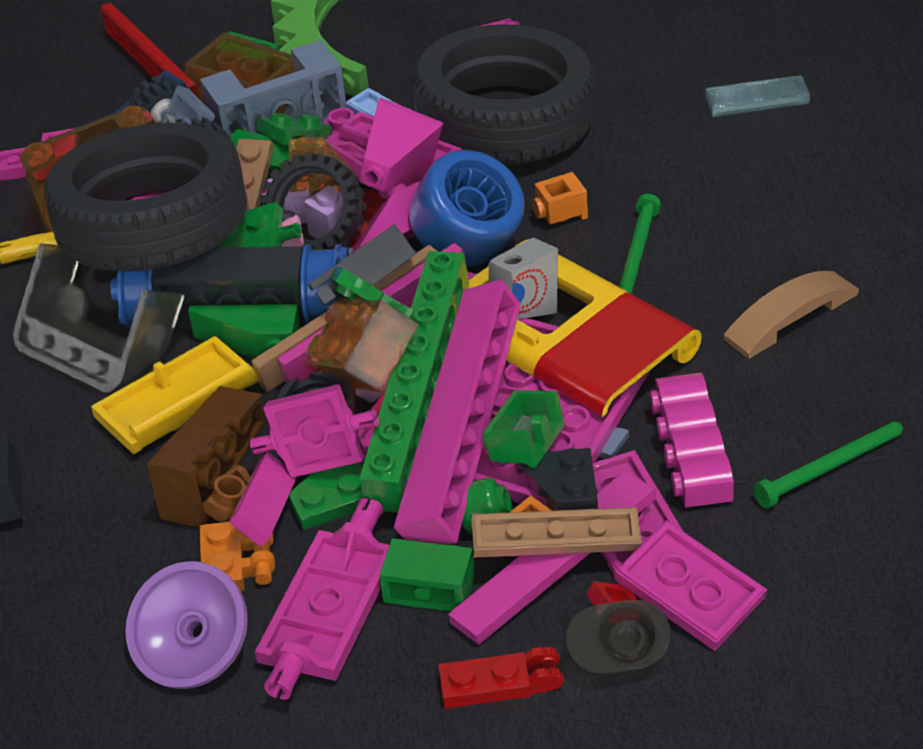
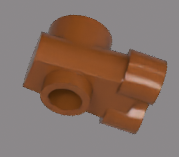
[203,465,251,523]

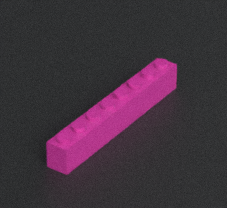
[394,279,521,545]

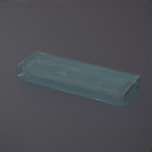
[705,75,810,117]

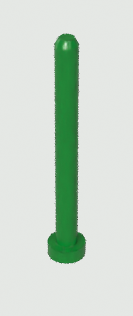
[619,194,661,294]
[753,421,903,509]

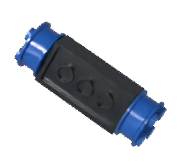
[111,244,349,330]

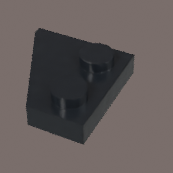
[515,448,598,511]

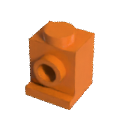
[532,172,588,224]

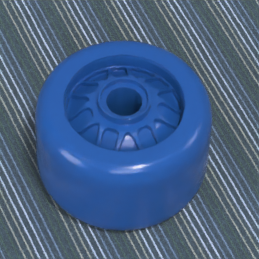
[409,150,524,267]

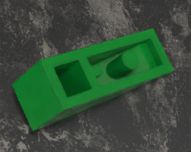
[188,304,301,359]

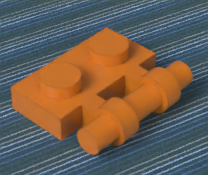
[200,521,275,591]

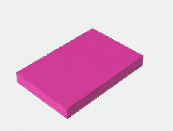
[614,520,767,651]

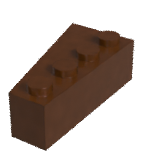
[147,386,267,528]

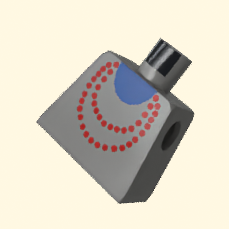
[488,238,558,319]

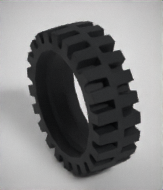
[260,153,367,250]

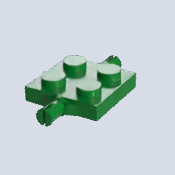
[215,202,302,248]

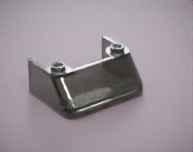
[13,243,185,392]

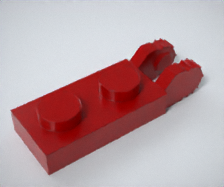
[438,646,564,709]

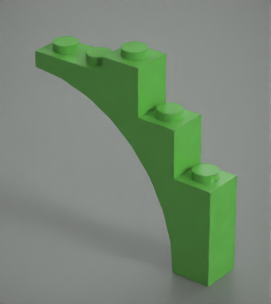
[270,0,369,96]

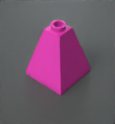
[358,98,443,191]

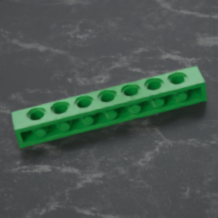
[359,251,469,513]

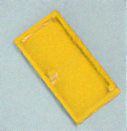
[91,336,259,454]

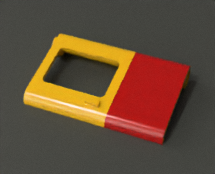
[468,239,702,417]

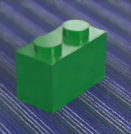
[380,538,475,612]

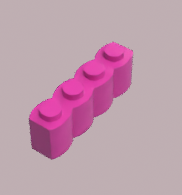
[649,373,734,508]

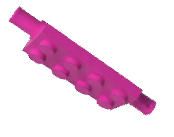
[255,498,390,700]

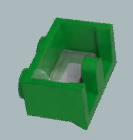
[483,390,565,468]

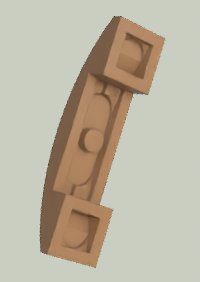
[724,271,859,359]

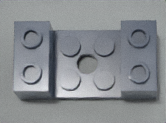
[200,40,347,136]

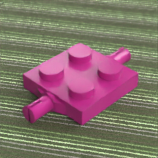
[250,384,379,478]

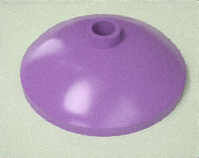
[126,561,248,689]

